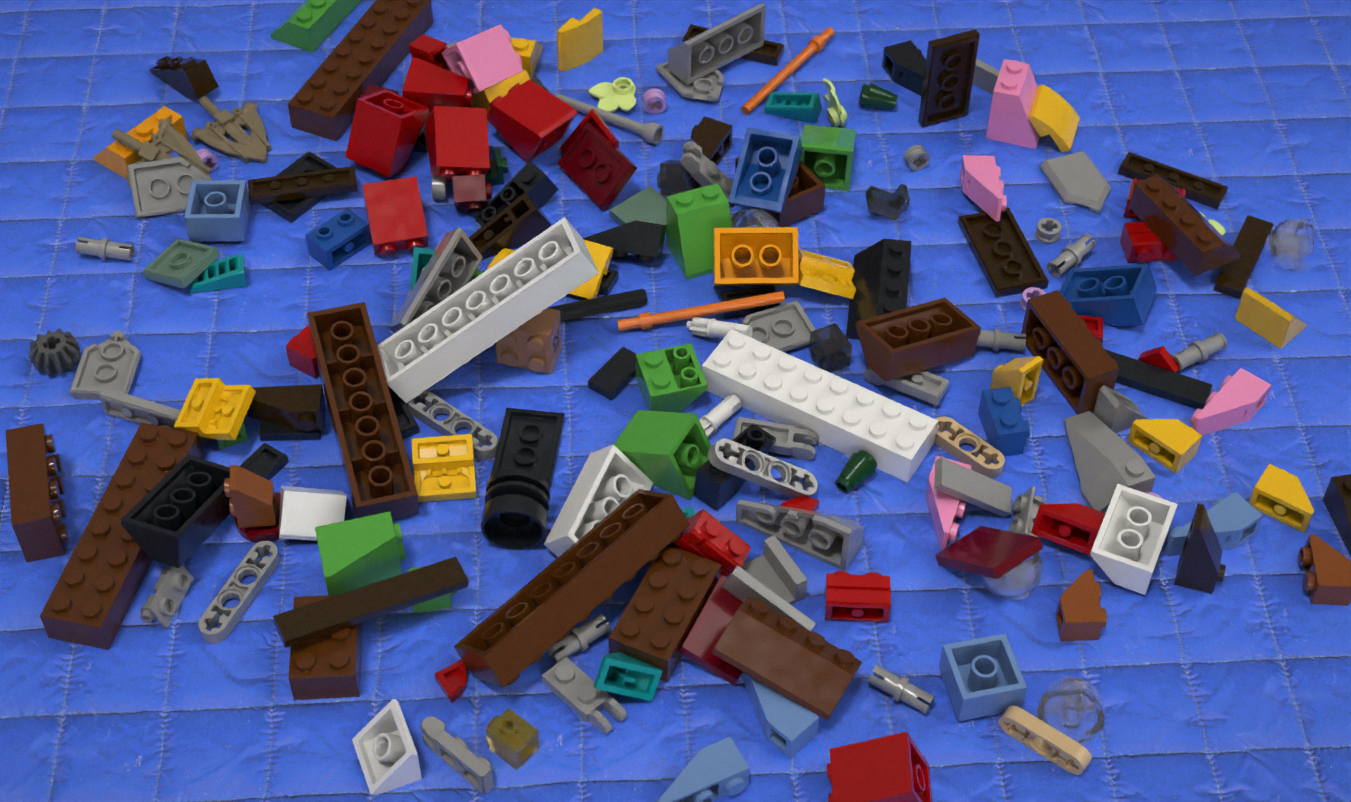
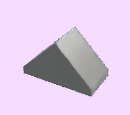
[1093,385,1148,433]

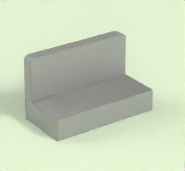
[743,535,807,605]

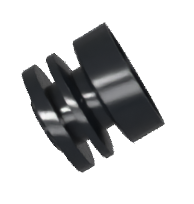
[481,469,550,550]

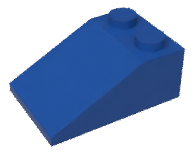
[728,127,803,213]
[1059,264,1157,327]

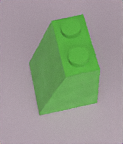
[800,124,856,191]
[666,183,732,280]
[614,410,711,499]
[315,512,406,595]

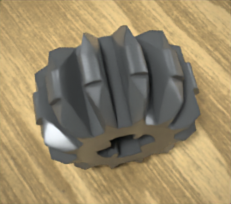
[29,328,80,377]

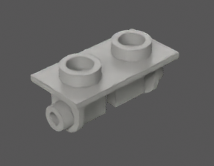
[1008,486,1046,538]
[140,565,194,628]

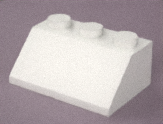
[1090,484,1178,595]

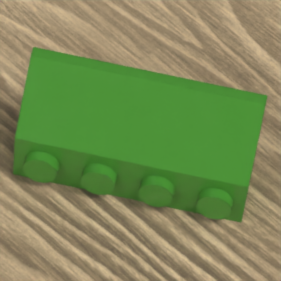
[270,0,362,53]

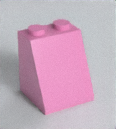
[442,24,524,94]
[986,59,1040,149]

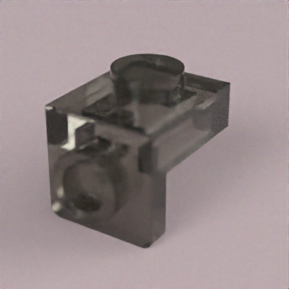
[865,184,910,221]

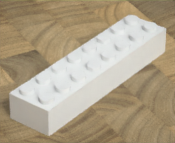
[377,217,599,403]
[702,329,938,483]

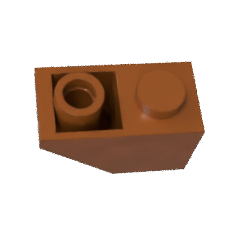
[224,465,277,528]
[1299,535,1351,606]
[1055,569,1107,641]

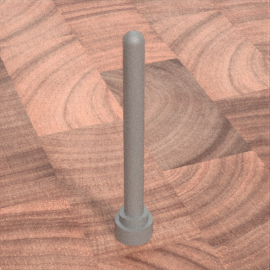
[555,94,664,145]

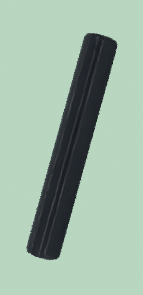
[548,289,648,322]

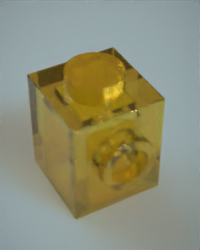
[486,708,540,770]

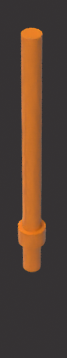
[741,27,834,115]
[617,291,785,331]

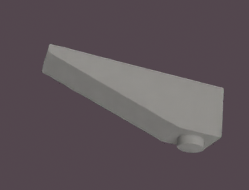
[1063,411,1156,513]
[736,499,864,571]

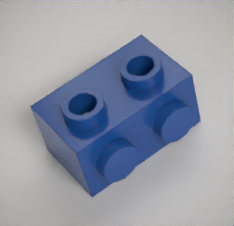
[305,208,372,271]
[978,387,1030,457]

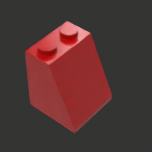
[402,57,474,113]
[487,80,578,163]
[345,89,429,177]
[424,106,490,180]
[362,176,428,256]
[826,732,932,802]

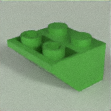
[636,343,708,413]

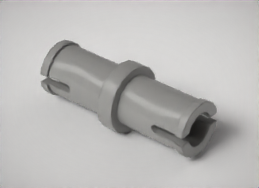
[1047,234,1096,278]
[75,236,135,261]
[976,328,1026,352]
[1171,332,1227,372]
[547,613,611,664]
[867,664,935,715]

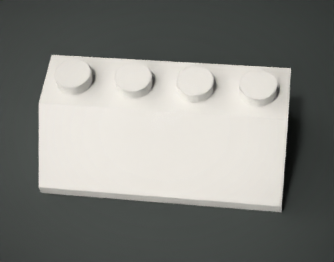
[544,444,654,557]

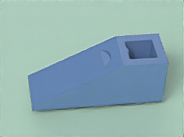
[1165,492,1263,556]
[742,672,819,759]
[657,736,749,802]

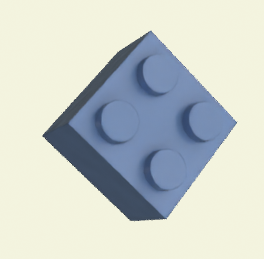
[184,180,251,242]
[939,633,1027,721]

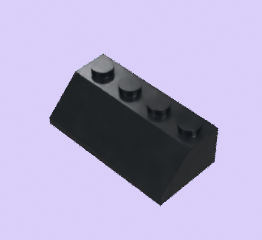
[846,238,912,340]
[121,455,231,568]

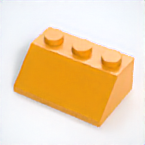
[94,106,188,178]
[713,227,799,287]

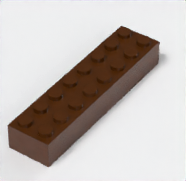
[288,0,433,141]
[307,302,419,520]
[40,422,204,650]
[453,489,690,688]

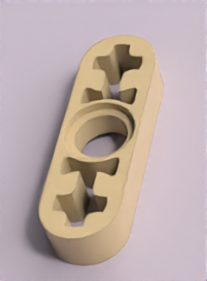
[935,416,1005,479]
[999,706,1092,775]

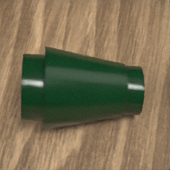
[859,83,898,110]
[835,450,877,494]

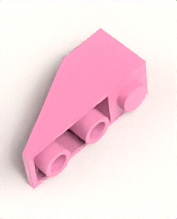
[960,155,1007,221]
[1190,368,1271,435]
[926,456,972,551]

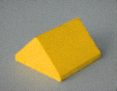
[1235,287,1307,349]

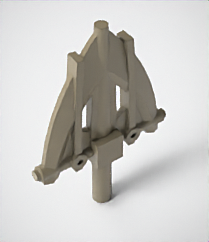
[191,96,272,164]
[112,118,212,187]

